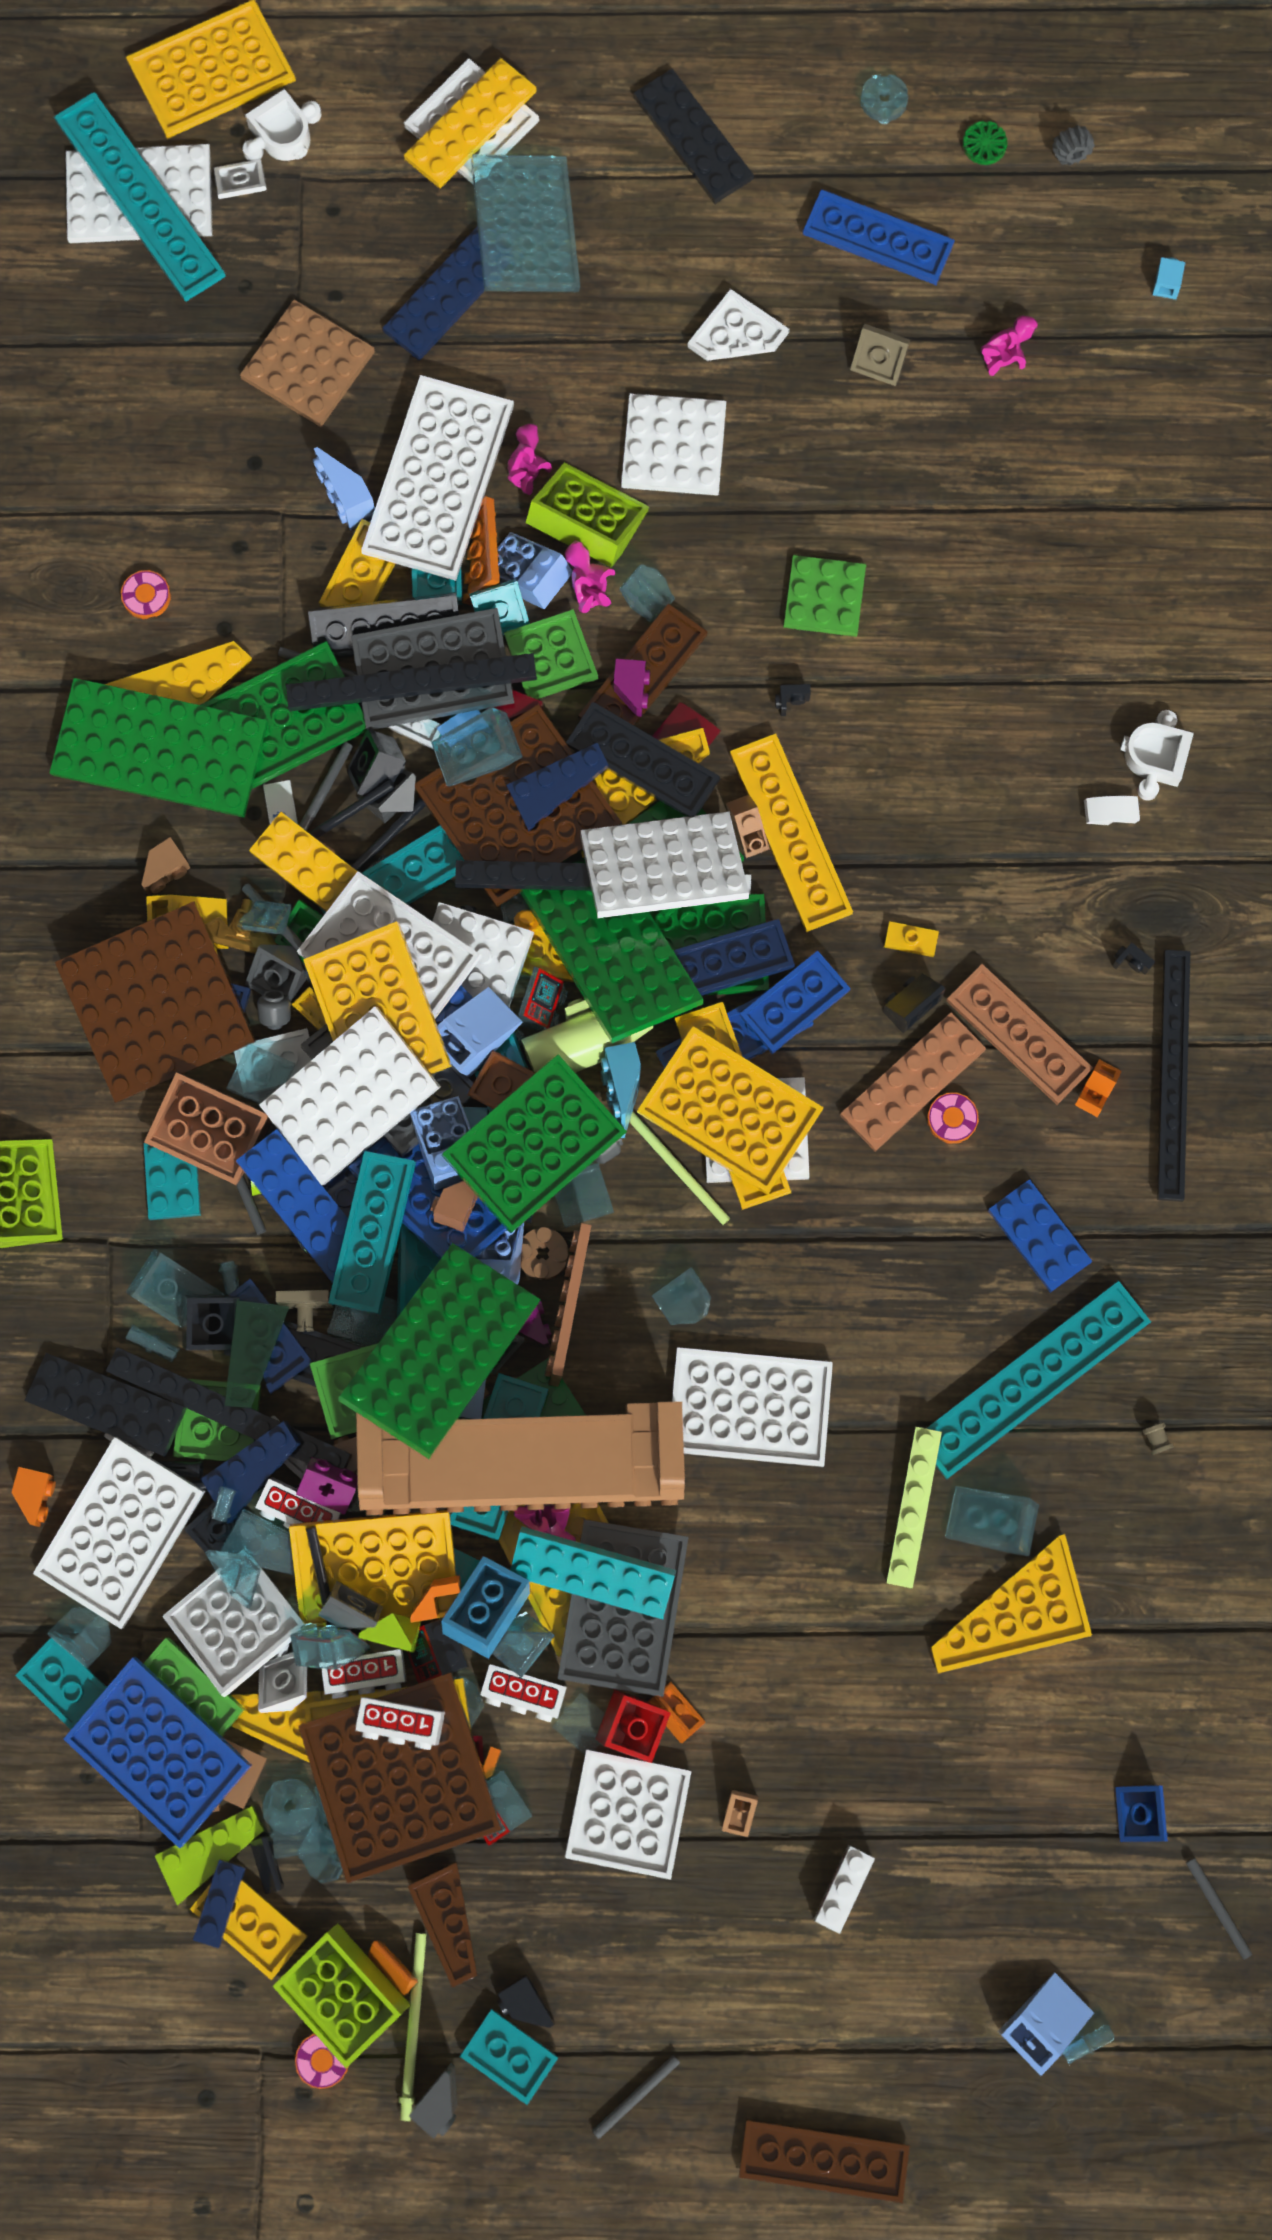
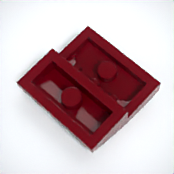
[652,702,721,747]

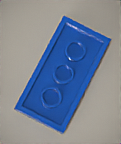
[739,951,851,1054]
[988,1179,1092,1293]

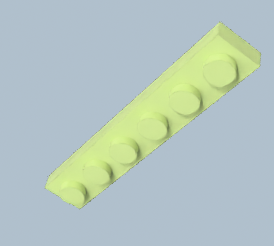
[887,1427,942,1588]

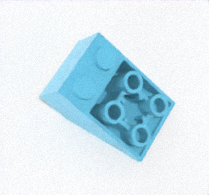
[600,1042,641,1138]

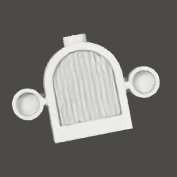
[243,89,321,161]
[1120,710,1194,801]

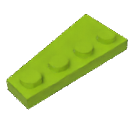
[155,1806,265,1905]

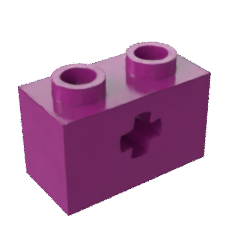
[296,1457,358,1515]

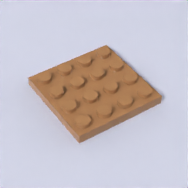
[240,300,375,427]

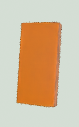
[648,1682,705,1743]
[368,1941,418,1996]

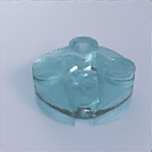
[860,74,908,124]
[263,1779,317,1835]

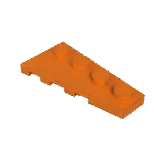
[462,496,500,605]

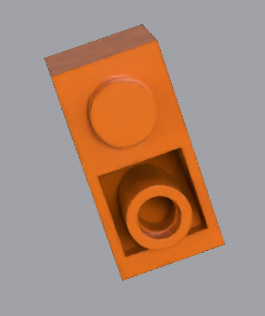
[11,1467,56,1527]

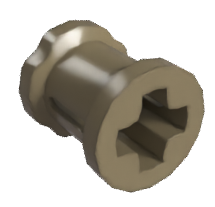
[1143,1423,1174,1455]

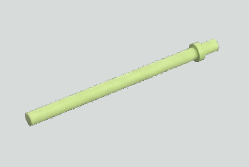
[630,1112,730,1225]
[399,1933,427,2121]

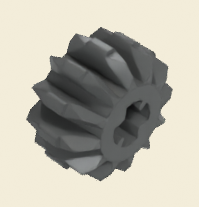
[1052,125,1095,166]

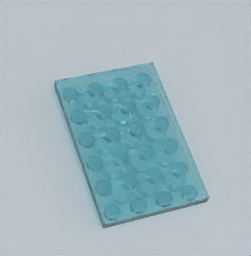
[471,154,580,292]

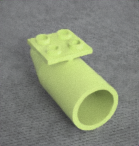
[521,999,653,1073]

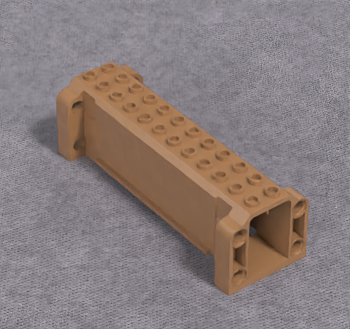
[356,1402,685,1515]

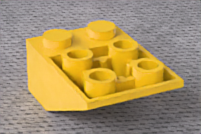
[147,895,229,949]

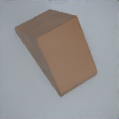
[722,1789,758,1837]

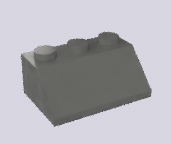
[409,2063,457,2139]

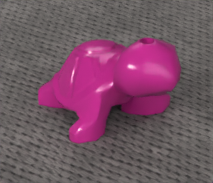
[981,315,1038,376]
[508,424,552,495]
[565,540,615,613]
[514,1504,576,1541]

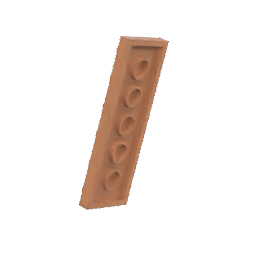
[946,964,1093,1105]
[840,1013,986,1152]
[545,1223,591,1387]

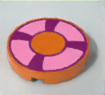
[121,570,171,619]
[927,1093,979,1144]
[295,2033,349,2089]

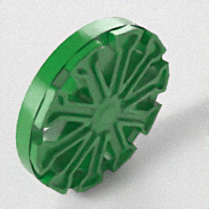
[963,121,1008,165]

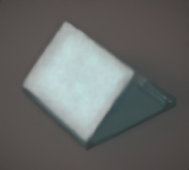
[205,1550,261,1609]

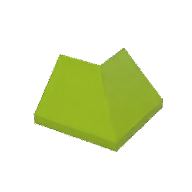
[358,1613,421,1653]

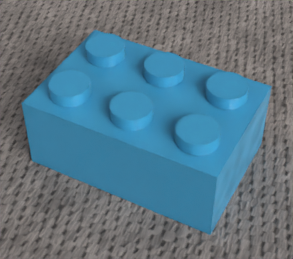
[441,1556,530,1659]

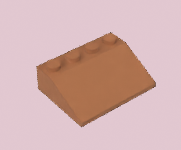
[144,1072,272,1185]

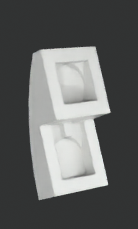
[1084,796,1140,825]

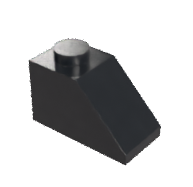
[497,1975,555,2028]

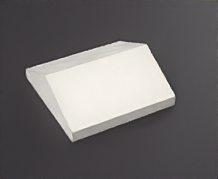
[214,159,266,199]
[258,1648,307,1713]

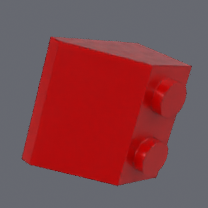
[595,1689,671,1763]

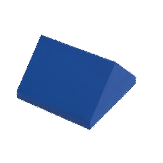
[1115,1785,1168,1842]

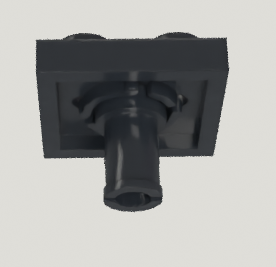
[184,1502,259,1568]

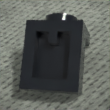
[775,684,811,716]
[1113,943,1155,975]

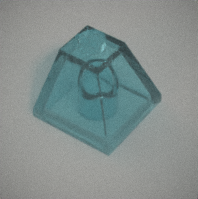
[492,1612,555,1678]

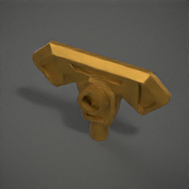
[206,899,276,954]

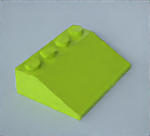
[526,463,649,567]
[0,1139,63,1248]
[273,1924,411,2068]

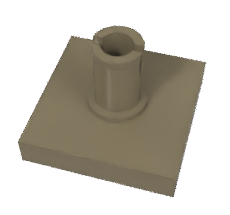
[850,324,910,386]
[276,1290,334,1332]

